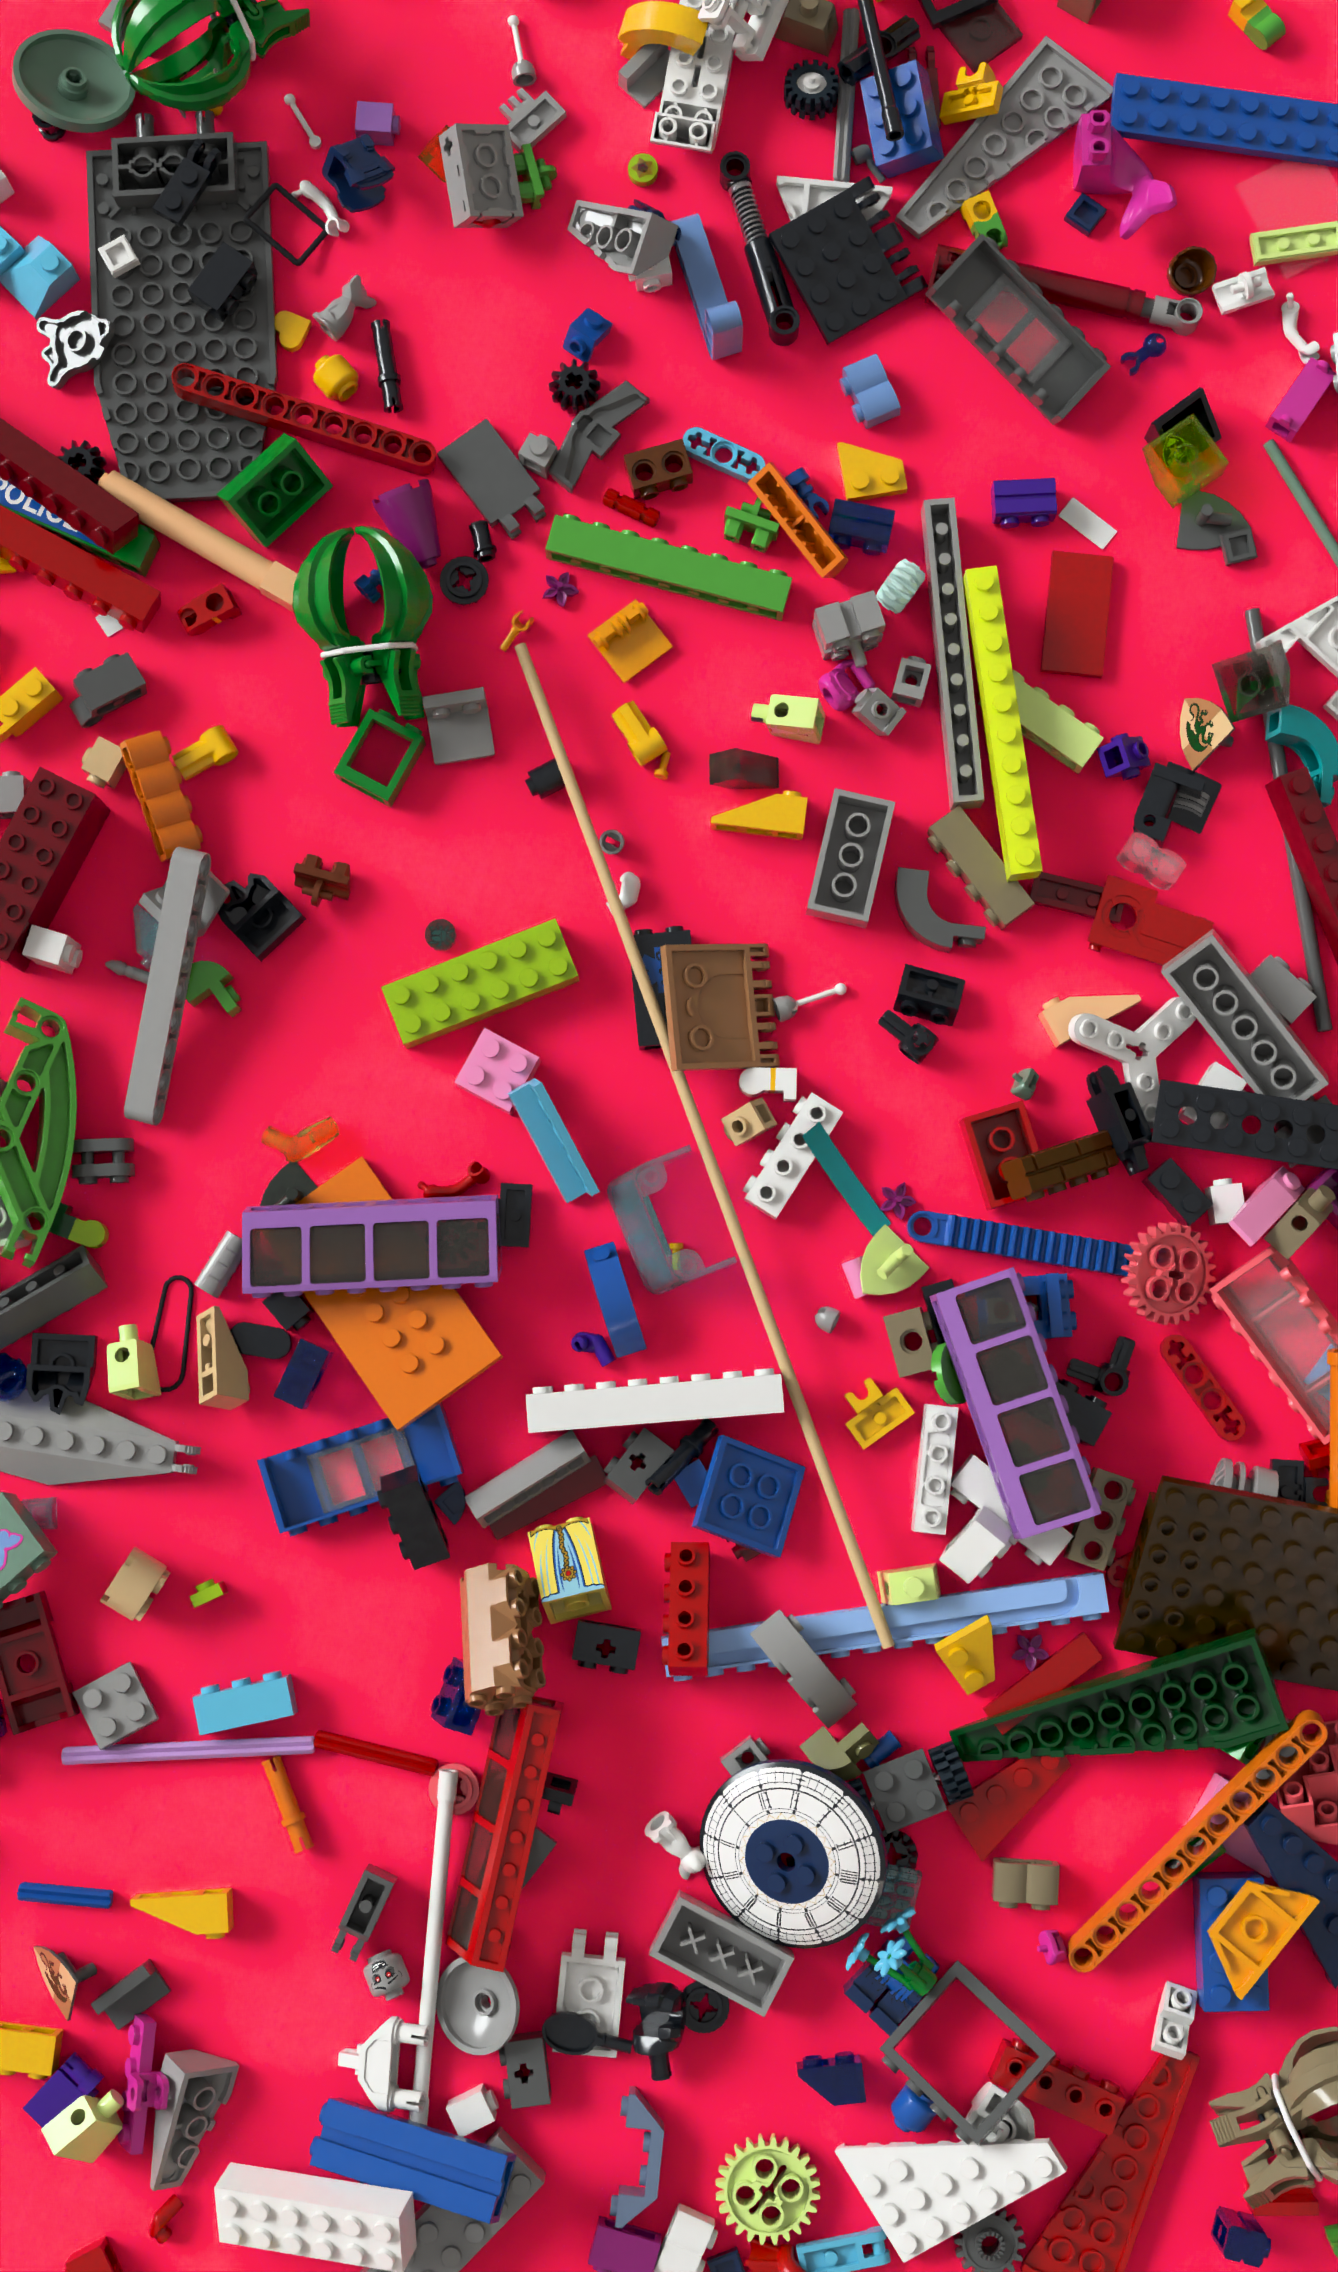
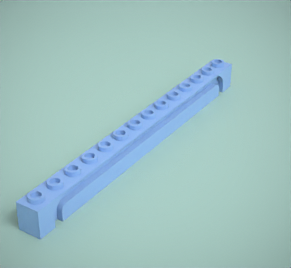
[661,1571,1109,1681]

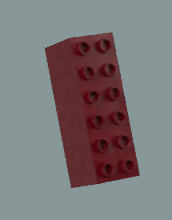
[0,767,111,973]

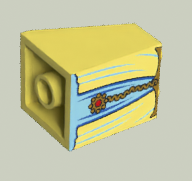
[528,1517,612,1624]

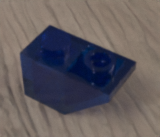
[796,2051,866,2106]

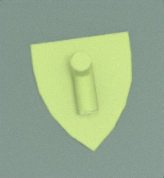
[860,1224,929,1296]

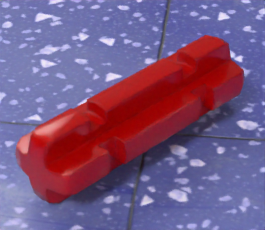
[602,488,660,528]

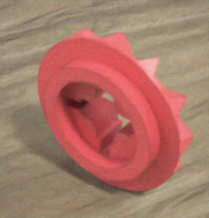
[428,1763,480,1815]

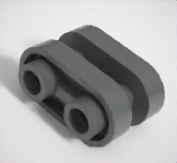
[72,1138,135,1185]

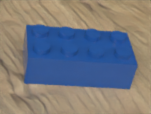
[1192,1871,1270,2012]

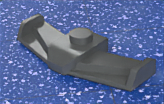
[548,380,650,494]

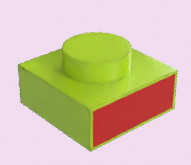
[189,1578,229,1608]

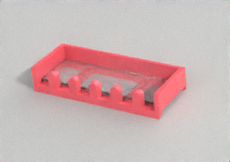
[1209,1246,1338,1445]

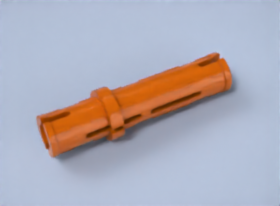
[261,1755,314,1854]

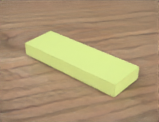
[1249,221,1338,266]

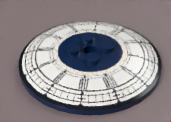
[699,1759,888,1949]

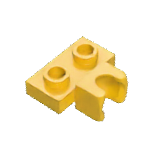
[939,62,1004,125]
[844,1377,915,1450]

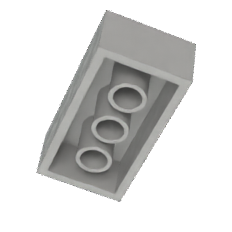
[805,788,895,928]

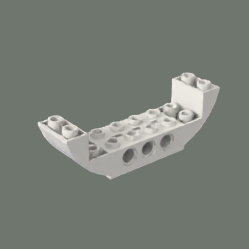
[650,0,737,154]

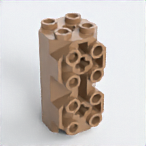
[460,1563,546,1716]

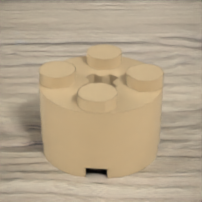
[100,1547,171,1622]

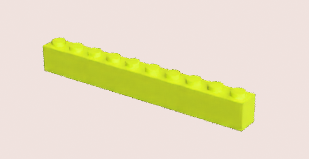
[963,565,1043,882]

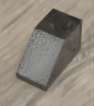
[709,748,779,789]

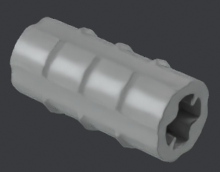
[194,1230,242,1298]

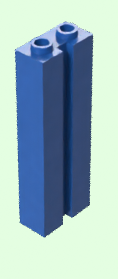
[309,2097,517,2224]

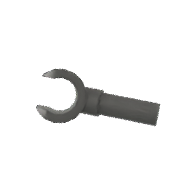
[851,144,886,184]

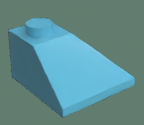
[0,235,80,320]

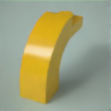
[617,1,709,59]

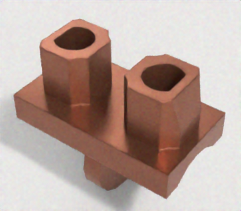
[293,854,351,907]

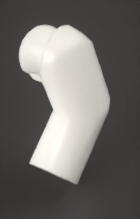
[606,871,641,916]

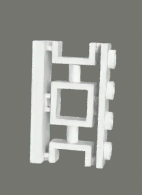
[698,0,789,61]

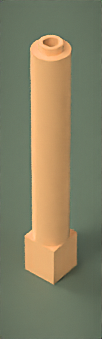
[97,470,298,612]

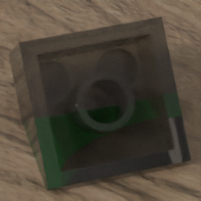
[1211,639,1290,723]

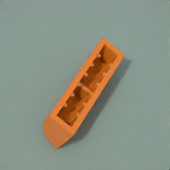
[747,462,848,578]

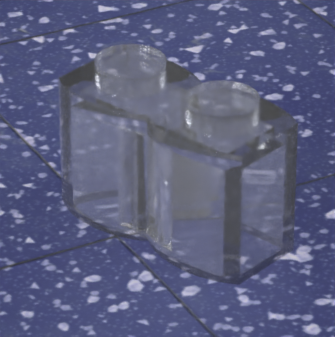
[1116,832,1186,890]

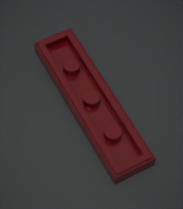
[489,1454,607,1540]

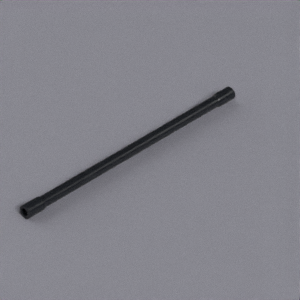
[857,0,904,141]

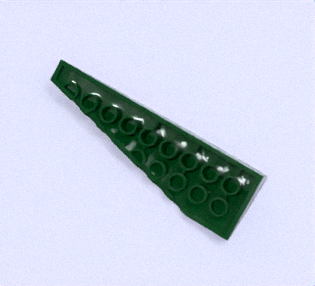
[949,1628,1289,1762]

